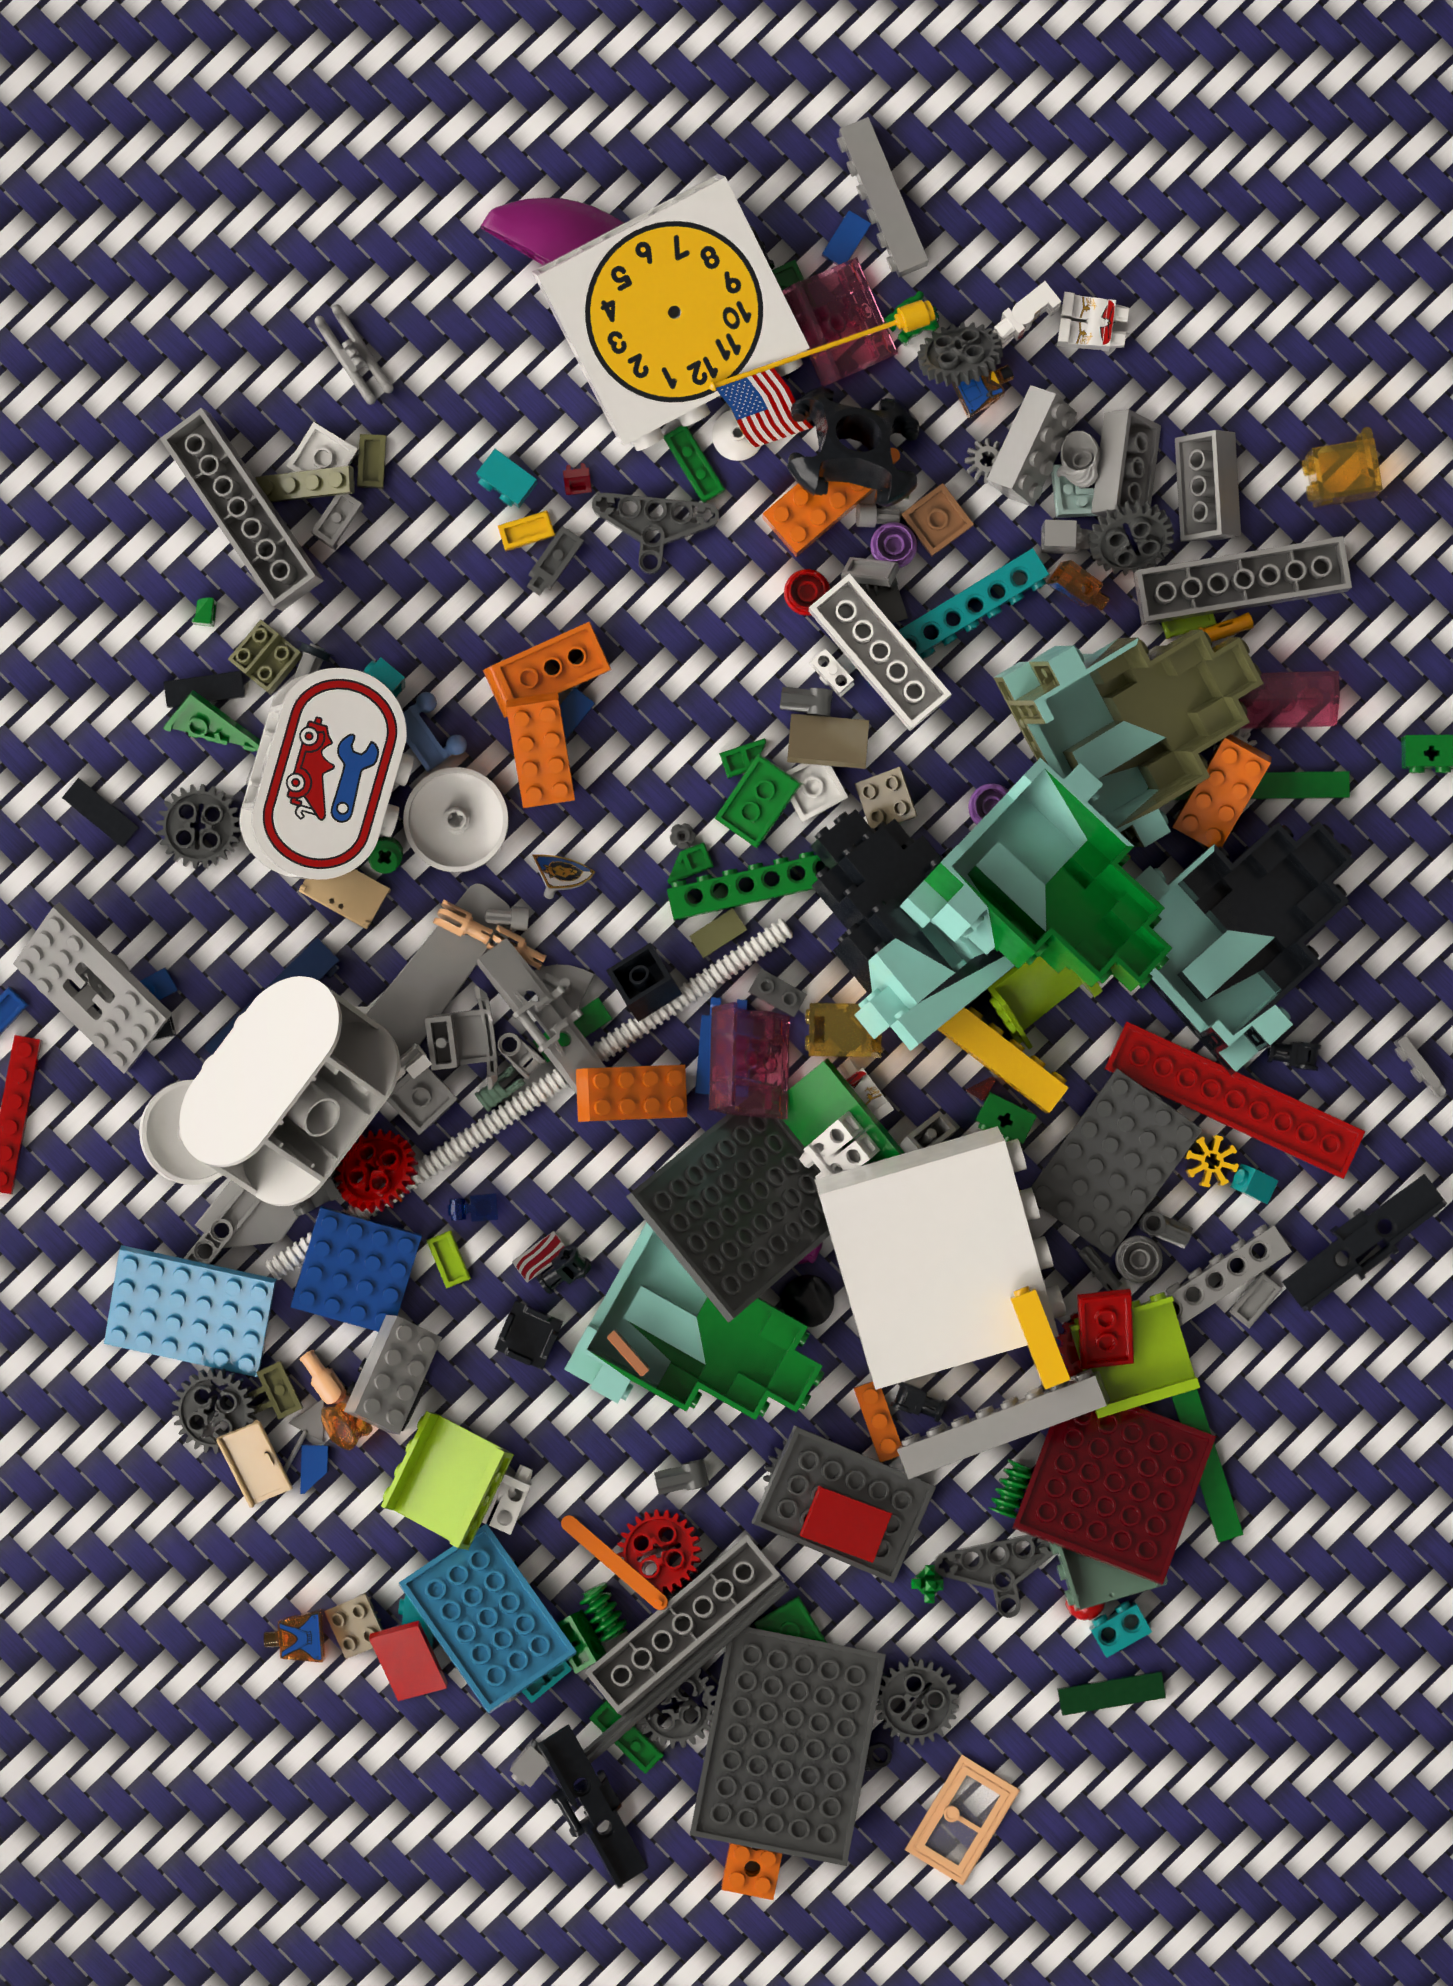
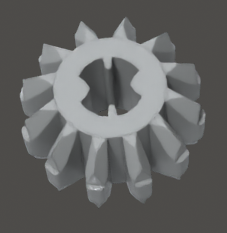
[964,438,1000,484]

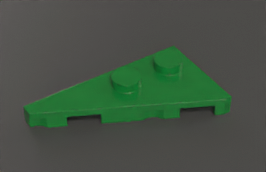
[163,690,261,752]

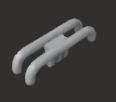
[314,304,393,405]

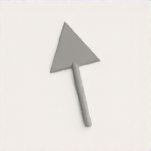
[283,1399,324,1473]

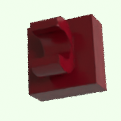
[563,463,592,495]

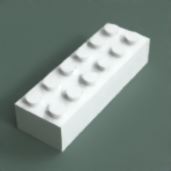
[809,573,952,731]

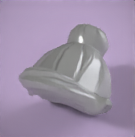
[1057,431,1101,488]

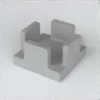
[386,1068,458,1135]

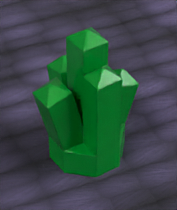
[911,1565,944,1603]

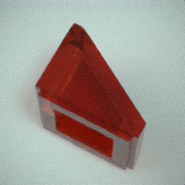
[965,1076,996,1101]

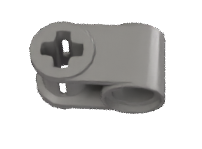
[498,1033,546,1080]

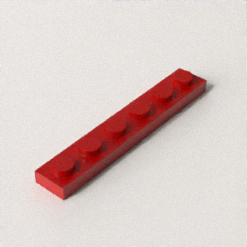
[0,1035,42,1194]

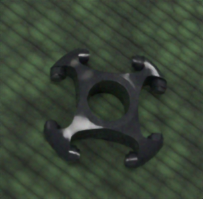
[787,386,920,508]

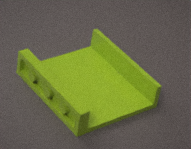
[987,956,1103,1050]
[1069,1292,1200,1418]
[381,1411,514,1550]

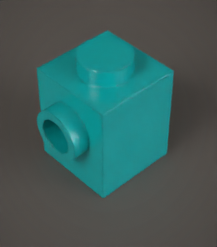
[1230,1163,1278,1204]

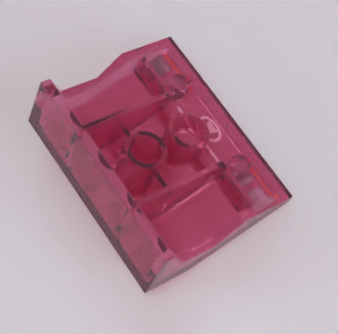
[782,257,898,386]
[709,1002,790,1119]

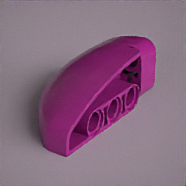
[480,198,624,266]

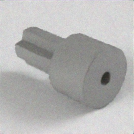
[856,503,900,528]
[485,906,529,931]

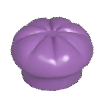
[870,522,917,568]
[968,784,1009,825]

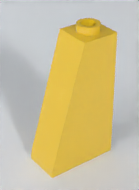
[1010,1286,1070,1389]

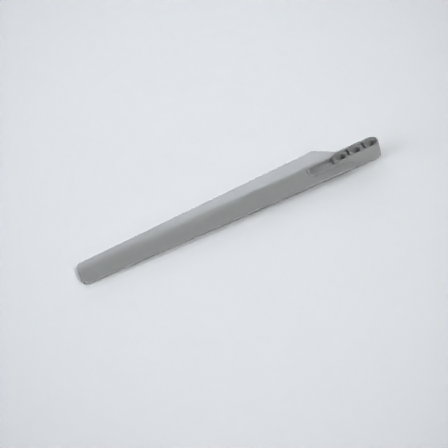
[183,883,511,1265]

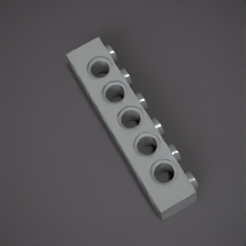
[1147,1224,1292,1326]

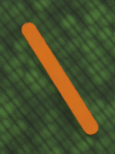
[561,1515,668,1610]

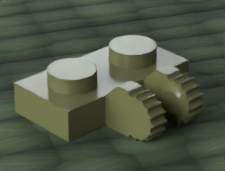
[247,1361,304,1420]

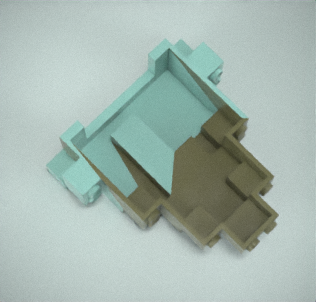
[993,630,1264,848]

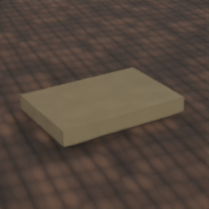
[787,714,869,769]

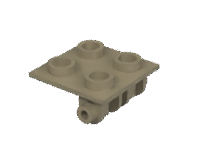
[855,766,918,828]
[324,1593,384,1659]

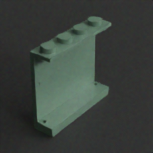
[1049,1542,1168,1611]

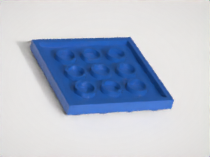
[290,1206,422,1332]

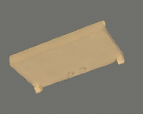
[299,869,391,929]
[216,1420,293,1508]

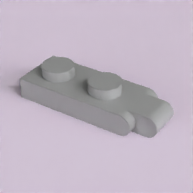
[1393,1036,1446,1097]

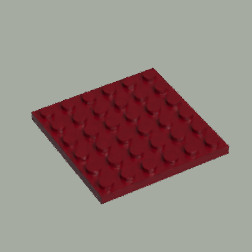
[1012,1381,1216,1585]

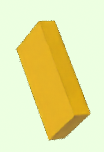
[498,510,555,551]

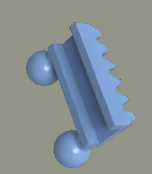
[403,692,467,772]

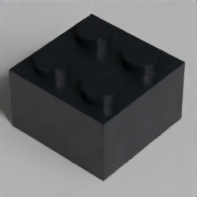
[606,942,682,1022]

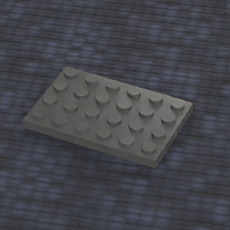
[1030,1068,1203,1257]
[752,1425,936,1583]

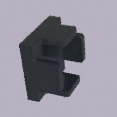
[494,1301,564,1370]

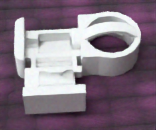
[396,1043,432,1084]

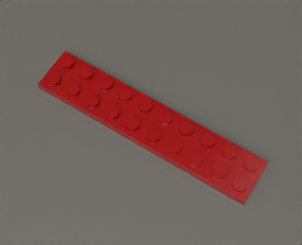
[1104,1021,1365,1179]

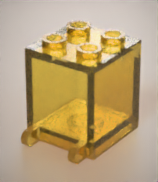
[1302,427,1383,508]
[805,1003,883,1058]

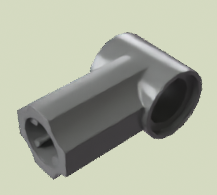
[780,687,833,717]
[1138,1211,1193,1249]
[654,1459,709,1495]

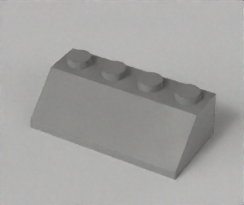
[1091,409,1161,518]
[1175,430,1241,542]

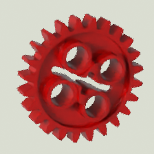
[334,1129,418,1213]
[617,1509,703,1594]

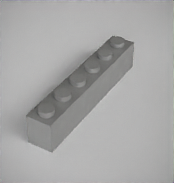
[836,117,928,278]

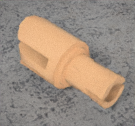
[433,900,493,945]
[486,924,547,970]
[299,1350,347,1404]

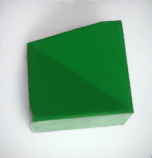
[191,598,217,627]

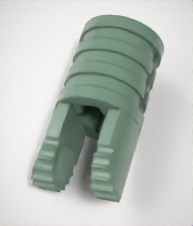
[475,1065,526,1112]

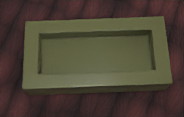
[357,434,387,489]
[689,908,747,959]

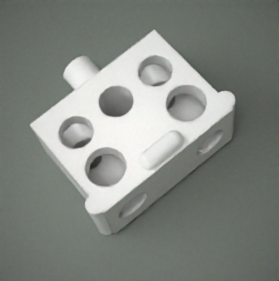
[809,649,855,698]

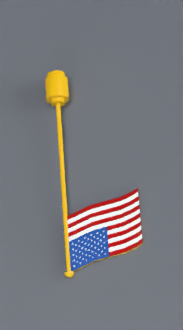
[709,300,935,447]

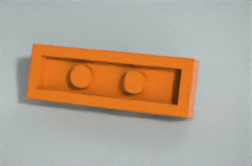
[854,1381,901,1462]

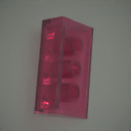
[1238,671,1340,729]

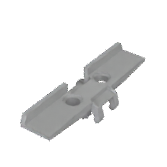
[477,938,605,1095]

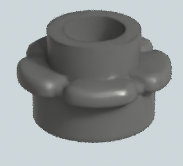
[670,823,695,849]

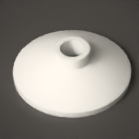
[712,410,761,461]

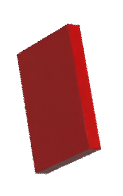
[1077,1289,1134,1369]
[799,1486,892,1563]
[369,1621,448,1701]

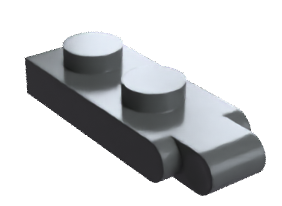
[527,526,584,596]

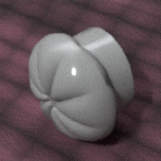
[1115,1236,1163,1283]

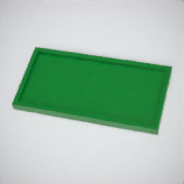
[772,1058,905,1166]

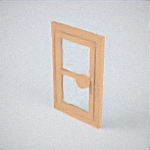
[905,1754,1020,1885]

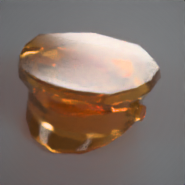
[321,1402,373,1451]

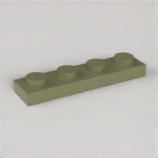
[255,466,355,503]

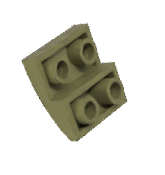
[228,620,303,695]

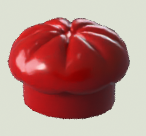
[784,569,830,616]

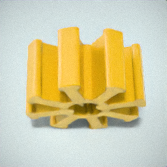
[1184,1135,1239,1187]

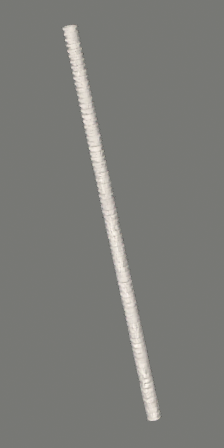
[266,918,793,1280]

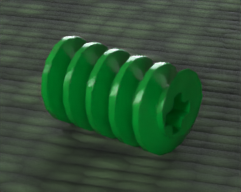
[368,836,403,874]
[988,1459,1033,1518]
[579,1582,628,1643]

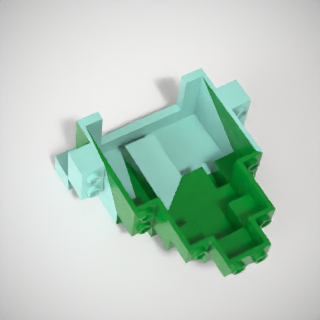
[900,758,1172,992]
[564,1222,824,1420]

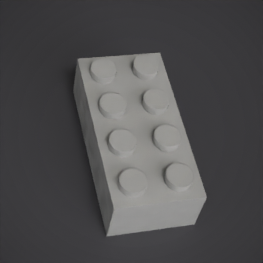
[987,385,1077,507]
[344,1315,442,1435]

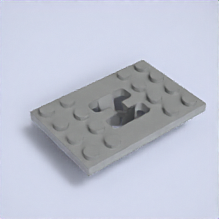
[13,902,172,1074]

